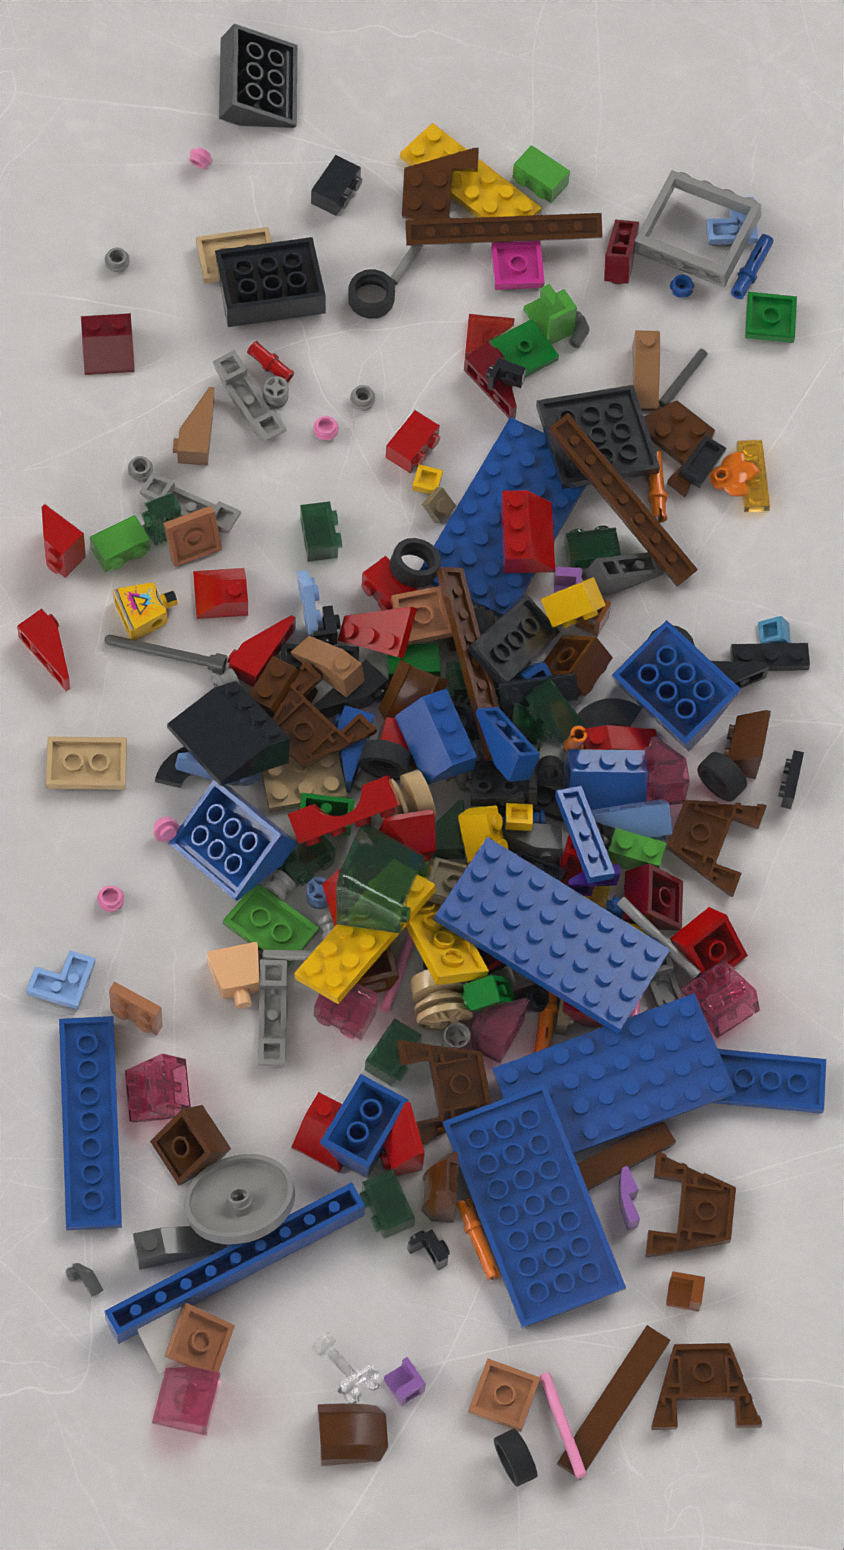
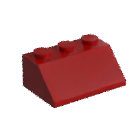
[501,490,556,573]

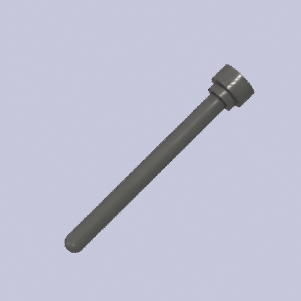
[104,635,227,675]

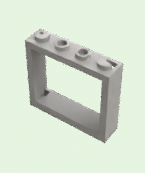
[634,170,761,288]

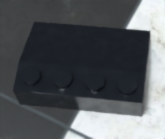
[219,24,298,128]
[215,237,326,327]
[167,681,290,786]

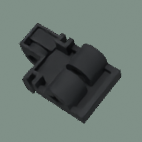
[471,755,564,816]

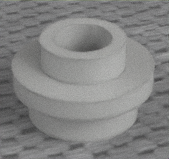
[105,247,130,272]
[350,385,375,410]
[128,456,153,481]

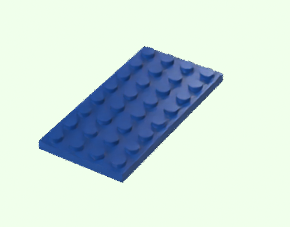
[419,417,587,618]
[433,837,671,1034]
[492,993,736,1155]
[443,1084,626,1329]

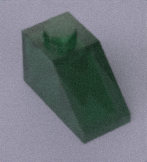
[511,703,548,752]
[433,800,465,859]

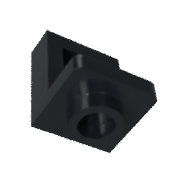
[311,605,341,645]
[407,1229,450,1270]

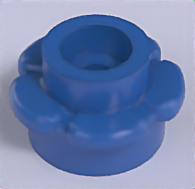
[670,274,694,298]
[606,895,623,919]

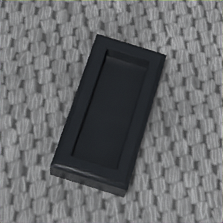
[678,435,727,488]

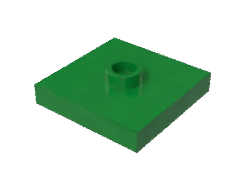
[745,292,797,343]
[490,319,559,377]

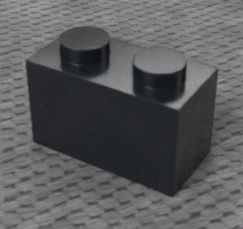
[311,155,363,216]

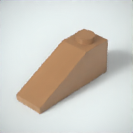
[632,330,660,411]
[173,387,215,466]
[291,636,365,698]

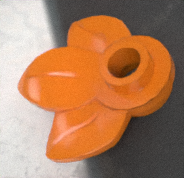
[709,452,760,497]

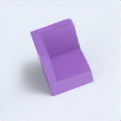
[554,567,581,592]
[384,1357,426,1406]

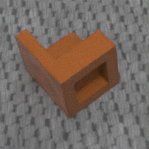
[575,599,612,637]
[666,1271,705,1311]

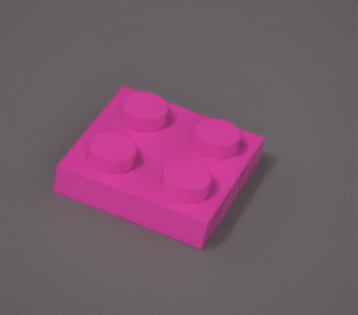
[491,241,545,290]

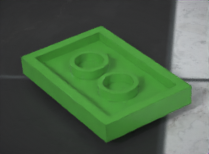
[223,884,319,969]

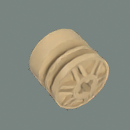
[379,769,437,821]
[409,970,473,1031]

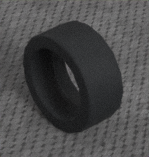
[348,269,395,319]
[390,538,441,588]
[359,739,412,781]
[697,752,747,802]
[494,1428,538,1487]

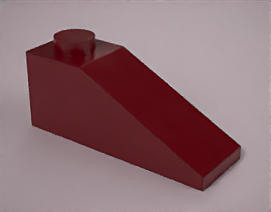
[604,219,639,284]
[464,342,517,419]

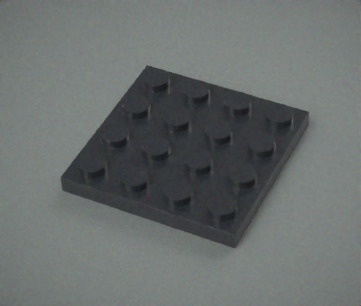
[536,385,660,489]

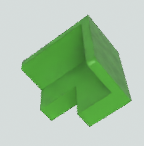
[523,284,577,345]

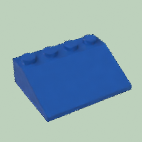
[612,620,741,752]
[169,780,297,901]

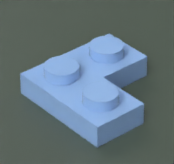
[706,197,758,245]
[297,570,322,635]
[26,951,96,1010]

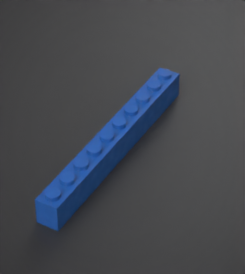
[104,1182,365,1344]

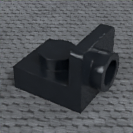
[485,357,526,391]

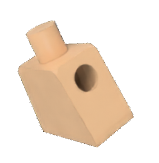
[207,942,259,1009]

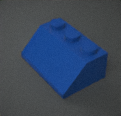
[395,689,477,785]
[564,749,648,810]
[320,1074,409,1178]

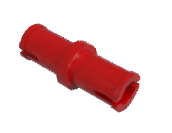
[247,341,294,383]

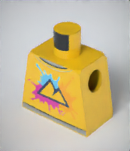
[113,582,178,640]

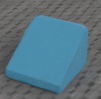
[758,616,791,643]

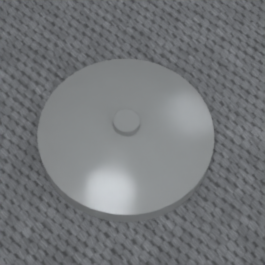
[184,1154,295,1244]

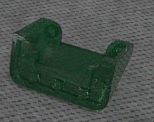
[336,825,429,933]

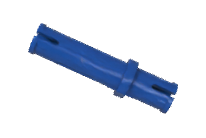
[731,234,774,299]

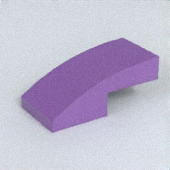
[619,1166,640,1231]

